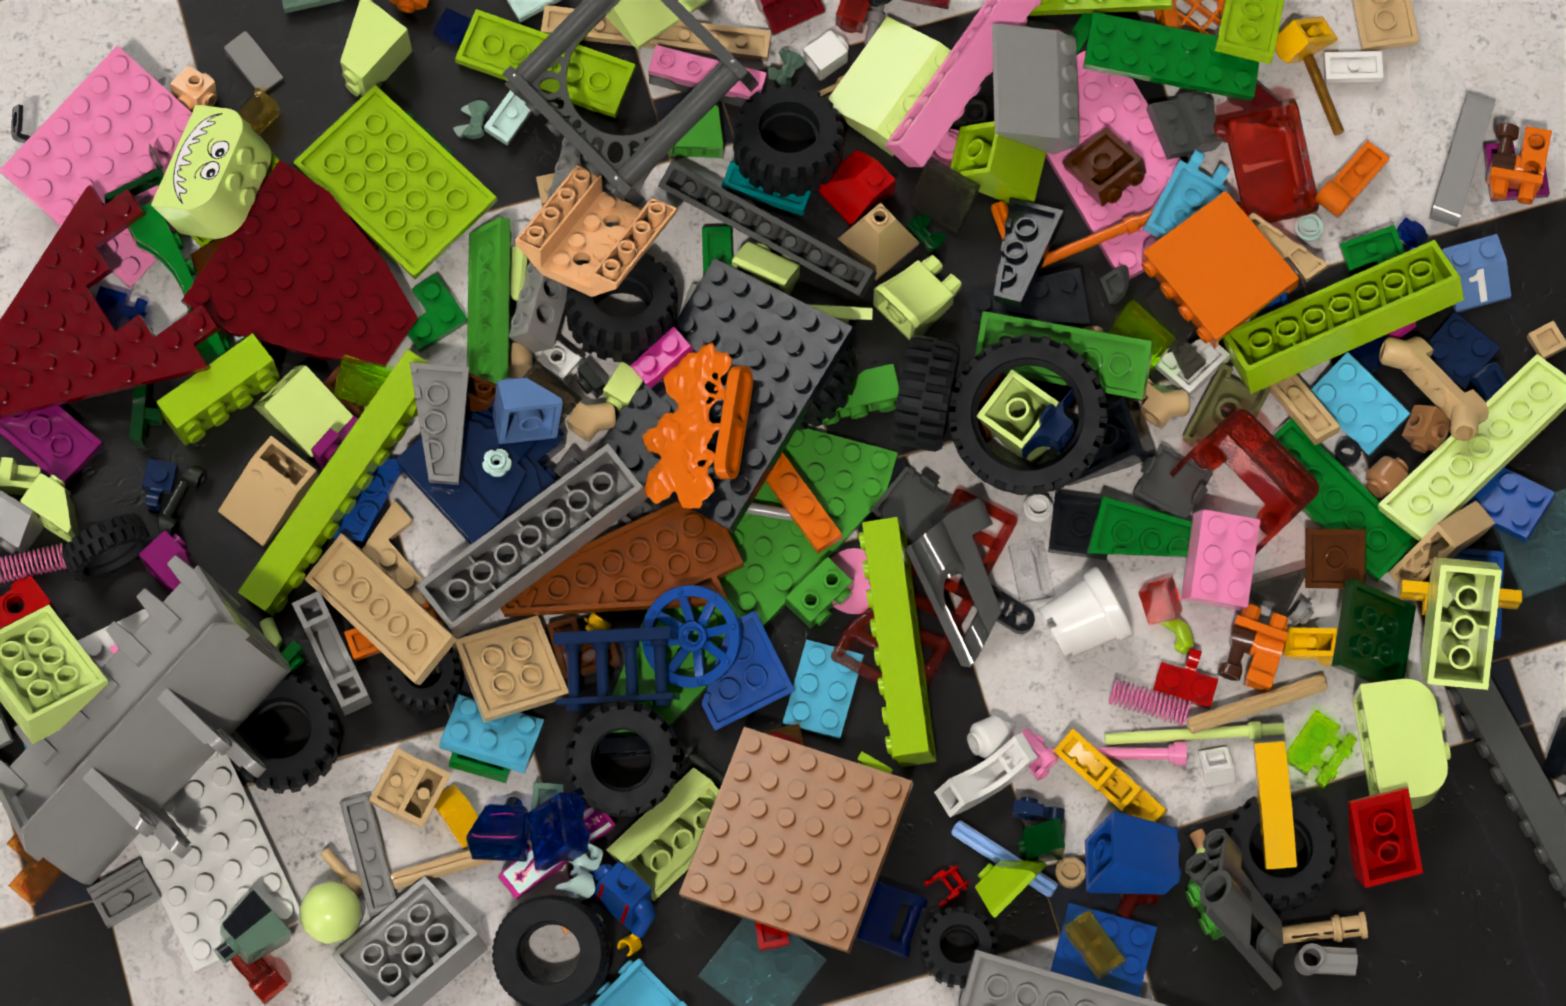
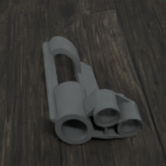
[906,497,1001,667]
[1185,828,1283,990]

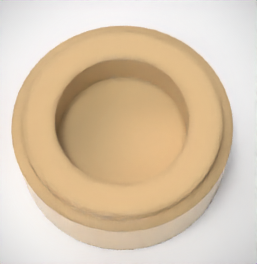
[1055,857,1086,888]

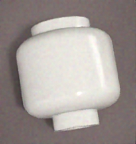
[967,715,1014,759]

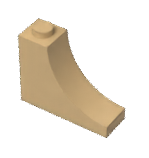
[1388,501,1495,586]

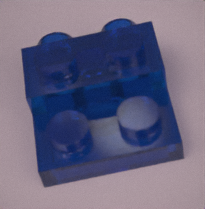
[527,792,590,871]

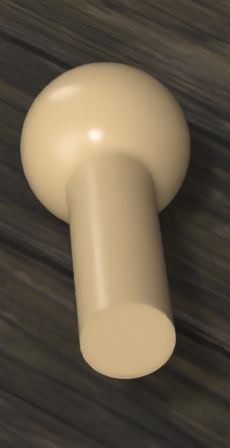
[320,847,363,896]

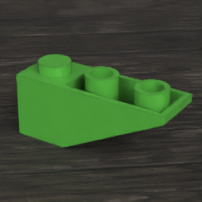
[822,364,899,425]

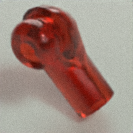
[1116,894,1160,919]

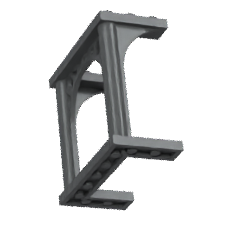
[503,0,759,206]

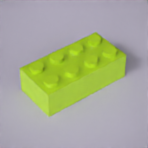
[157,333,280,446]

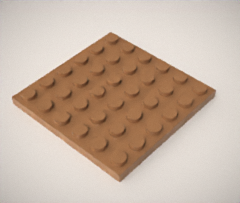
[679,727,913,954]

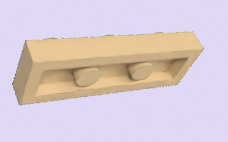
[1269,375,1340,446]

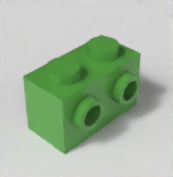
[785,557,853,629]

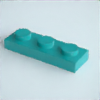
[721,161,811,216]

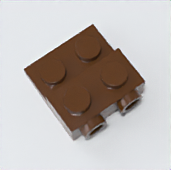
[1062,127,1147,207]

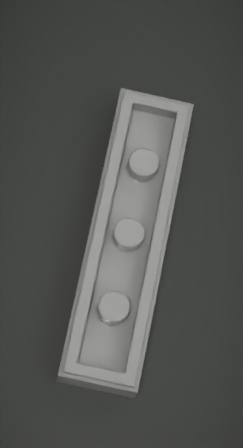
[339,794,397,918]

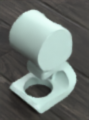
[555,839,603,901]

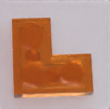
[6,833,63,907]

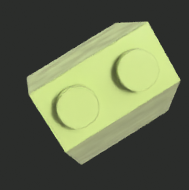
[340,0,412,97]
[253,365,353,457]
[976,370,1059,466]

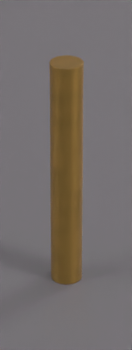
[1303,55,1344,136]

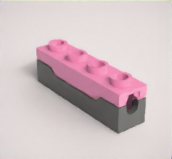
[648,45,767,107]

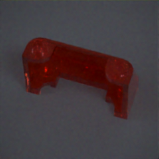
[1214,98,1319,223]

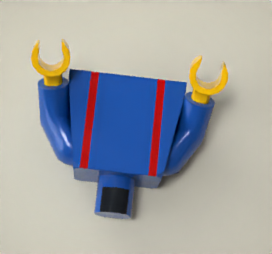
[563,861,656,957]

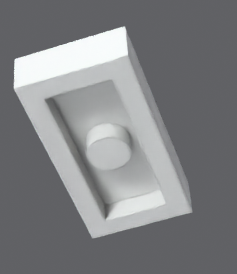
[1323,51,1384,83]

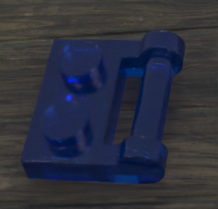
[857,881,928,958]

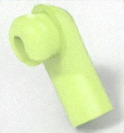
[259,617,282,650]

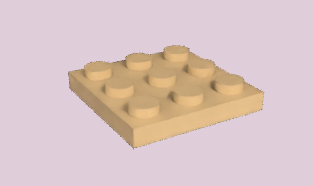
[453,615,568,723]

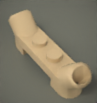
[1084,326,1190,429]
[1379,336,1489,441]
[508,342,616,442]

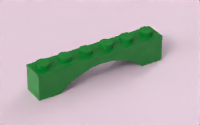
[128,202,230,374]

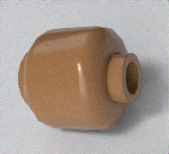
[1365,456,1409,500]

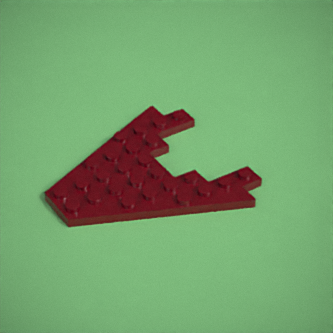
[0,185,220,419]

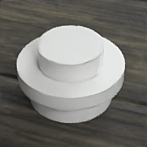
[1023,494,1053,523]

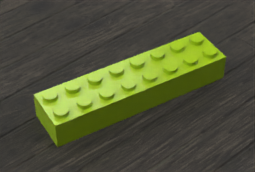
[1223,240,1464,394]
[859,517,937,767]

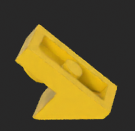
[1283,627,1338,667]

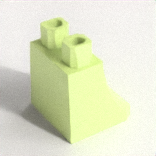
[873,255,962,340]

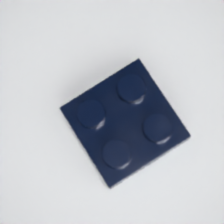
[1428,312,1500,392]

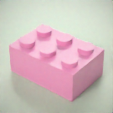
[1181,509,1260,611]

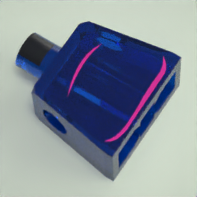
[466,797,532,862]

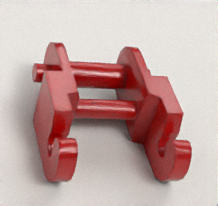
[924,865,970,908]

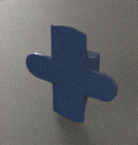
[1022,390,1075,459]

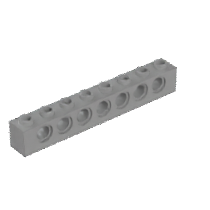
[509,131,604,352]

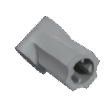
[1294,943,1358,976]

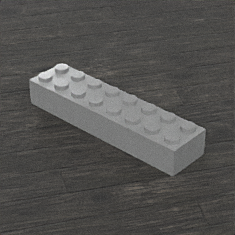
[416,444,647,639]

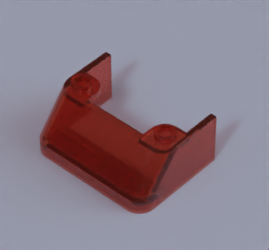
[1169,409,1319,555]

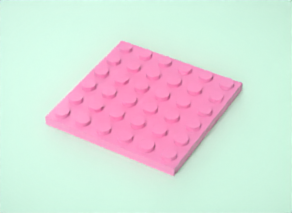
[0,45,192,289]

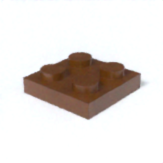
[1305,528,1367,589]

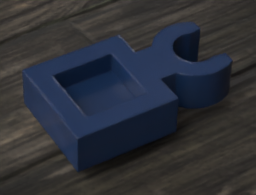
[1011,797,1065,825]

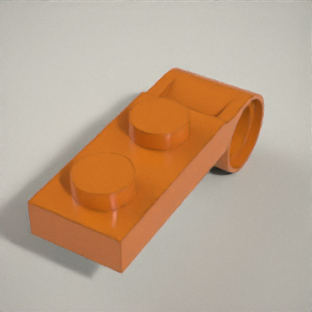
[1315,140,1390,218]

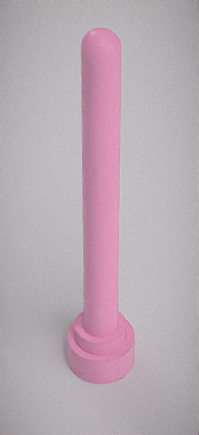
[1046,742,1187,766]

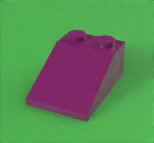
[138,530,194,594]

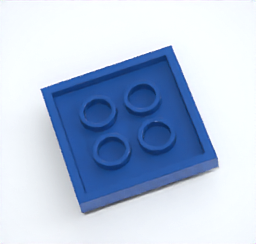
[1051,903,1157,997]

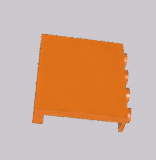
[1141,191,1300,349]

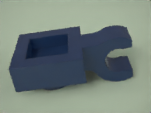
[142,459,179,512]

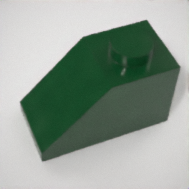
[1017,818,1065,862]

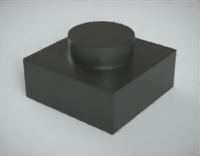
[577,362,605,399]

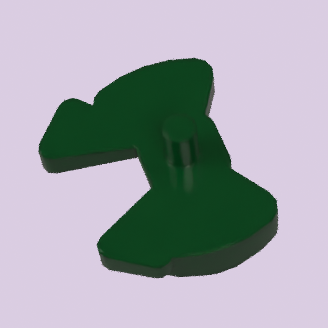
[906,214,946,252]

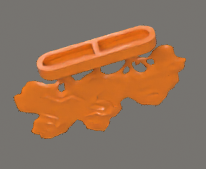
[642,342,753,509]

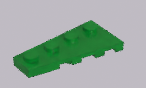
[1086,496,1192,558]

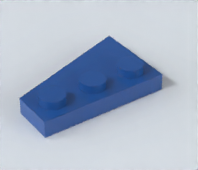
[333,459,400,545]

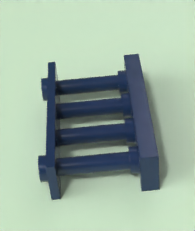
[553,626,680,711]

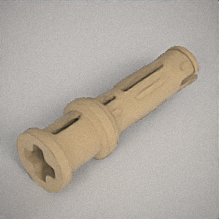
[1282,911,1368,944]

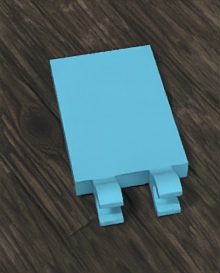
[1143,149,1230,239]

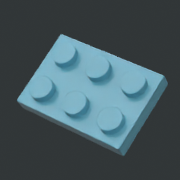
[1310,352,1412,456]
[782,639,864,741]
[439,694,544,774]

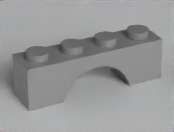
[292,591,372,716]

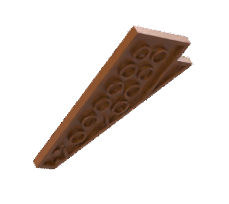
[501,502,745,617]

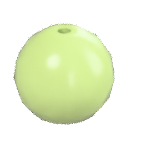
[299,881,362,944]

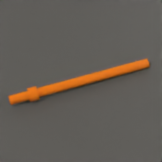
[995,209,1153,277]

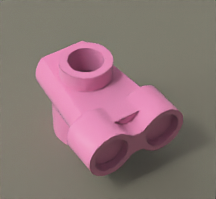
[1020,728,1058,780]

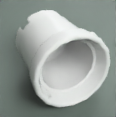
[1038,567,1134,661]

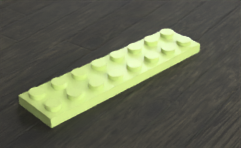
[1378,354,1566,541]

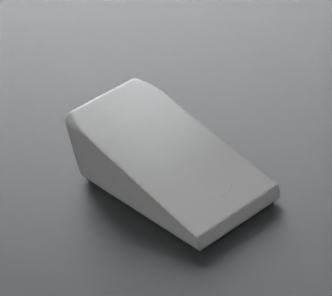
[224,31,284,96]

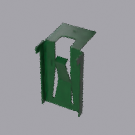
[105,144,164,205]

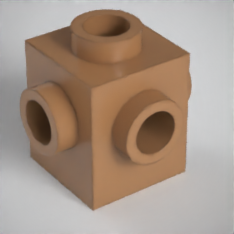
[1401,405,1451,453]

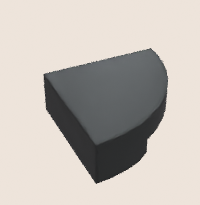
[1100,265,1129,304]

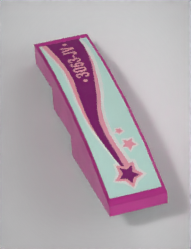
[498,806,616,900]

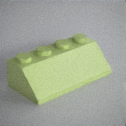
[606,767,719,901]

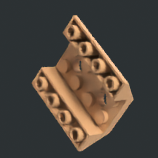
[515,165,677,297]

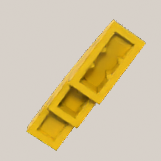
[1053,728,1168,823]
[1254,741,1297,869]

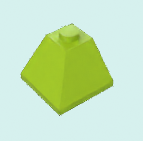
[975,860,1047,918]

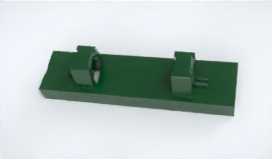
[129,328,164,448]

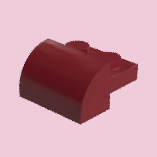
[755,0,826,36]

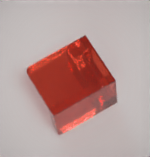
[1138,577,1183,625]

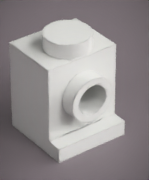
[536,339,583,388]

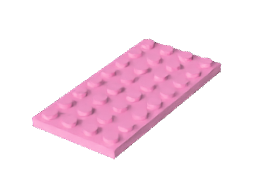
[1046,51,1181,280]

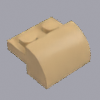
[368,748,451,828]

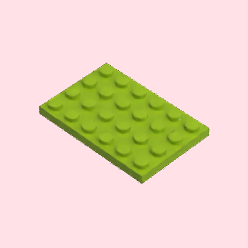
[292,85,498,280]

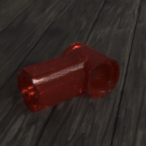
[231,954,288,1005]

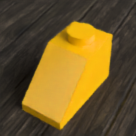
[1275,17,1338,64]

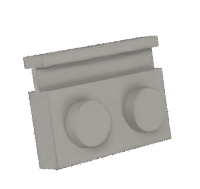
[87,859,161,929]

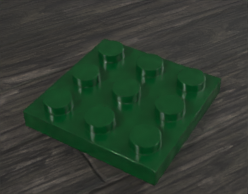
[1332,579,1416,683]

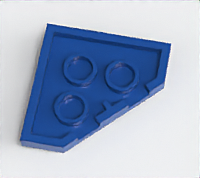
[702,611,795,731]

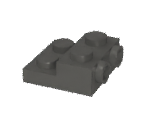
[1146,91,1225,160]

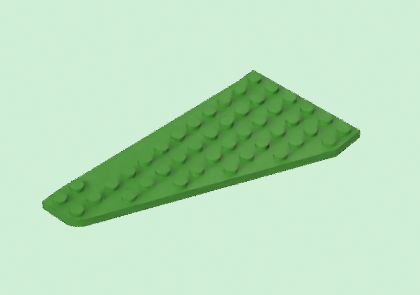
[609,428,898,737]

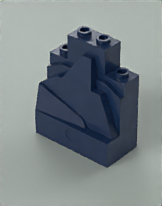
[396,406,565,545]

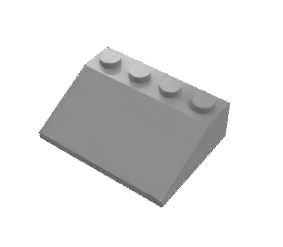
[992,23,1079,155]
[332,876,488,1006]

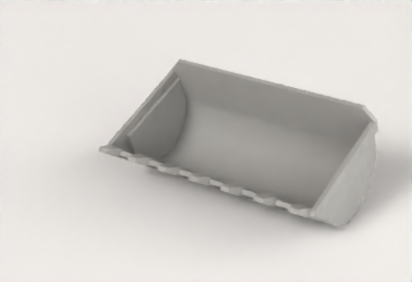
[0,555,292,885]

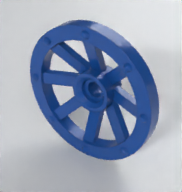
[642,585,742,688]

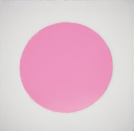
[830,548,872,614]

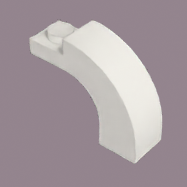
[934,733,1038,817]

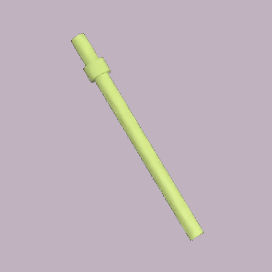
[1104,721,1285,745]

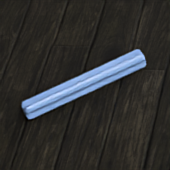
[951,820,1058,897]

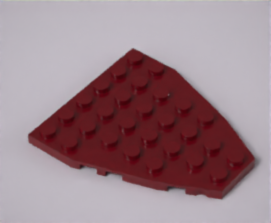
[181,160,418,367]

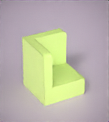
[0,457,41,495]

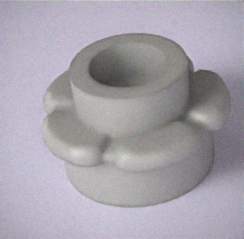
[1287,598,1314,626]

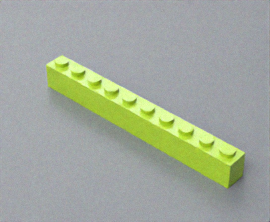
[238,349,430,617]

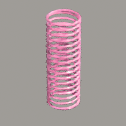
[0,543,67,584]
[1108,678,1191,727]

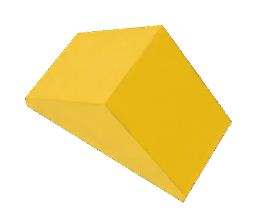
[434,784,488,850]

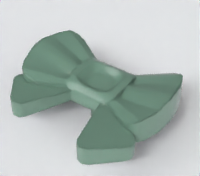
[768,50,804,88]
[453,100,490,139]

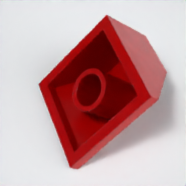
[817,150,896,227]

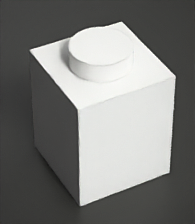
[803,30,849,81]

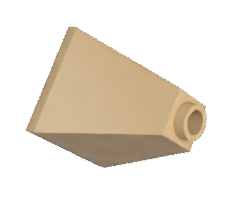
[838,202,919,281]

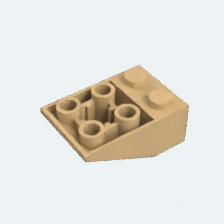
[218,436,318,547]

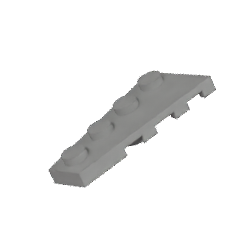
[409,362,469,485]

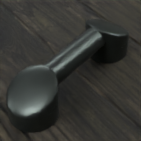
[158,466,207,537]

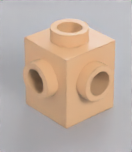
[170,66,218,112]

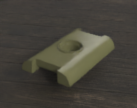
[1183,363,1271,465]

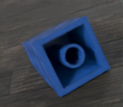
[1085,811,1181,895]

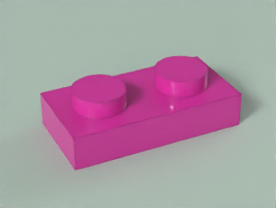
[630,326,694,389]

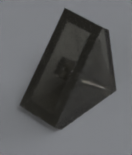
[1249,568,1307,616]

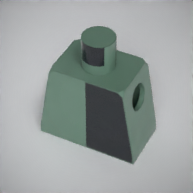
[214,889,291,964]

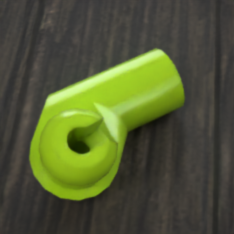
[1161,612,1195,654]

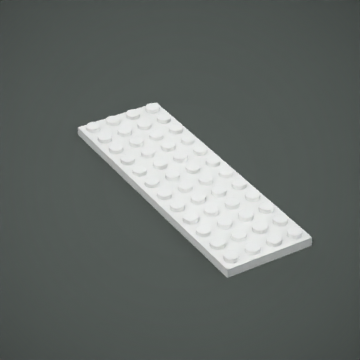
[78,609,301,973]

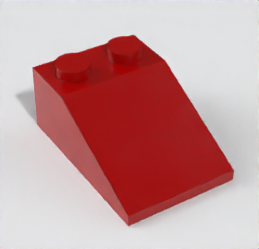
[1348,787,1423,888]

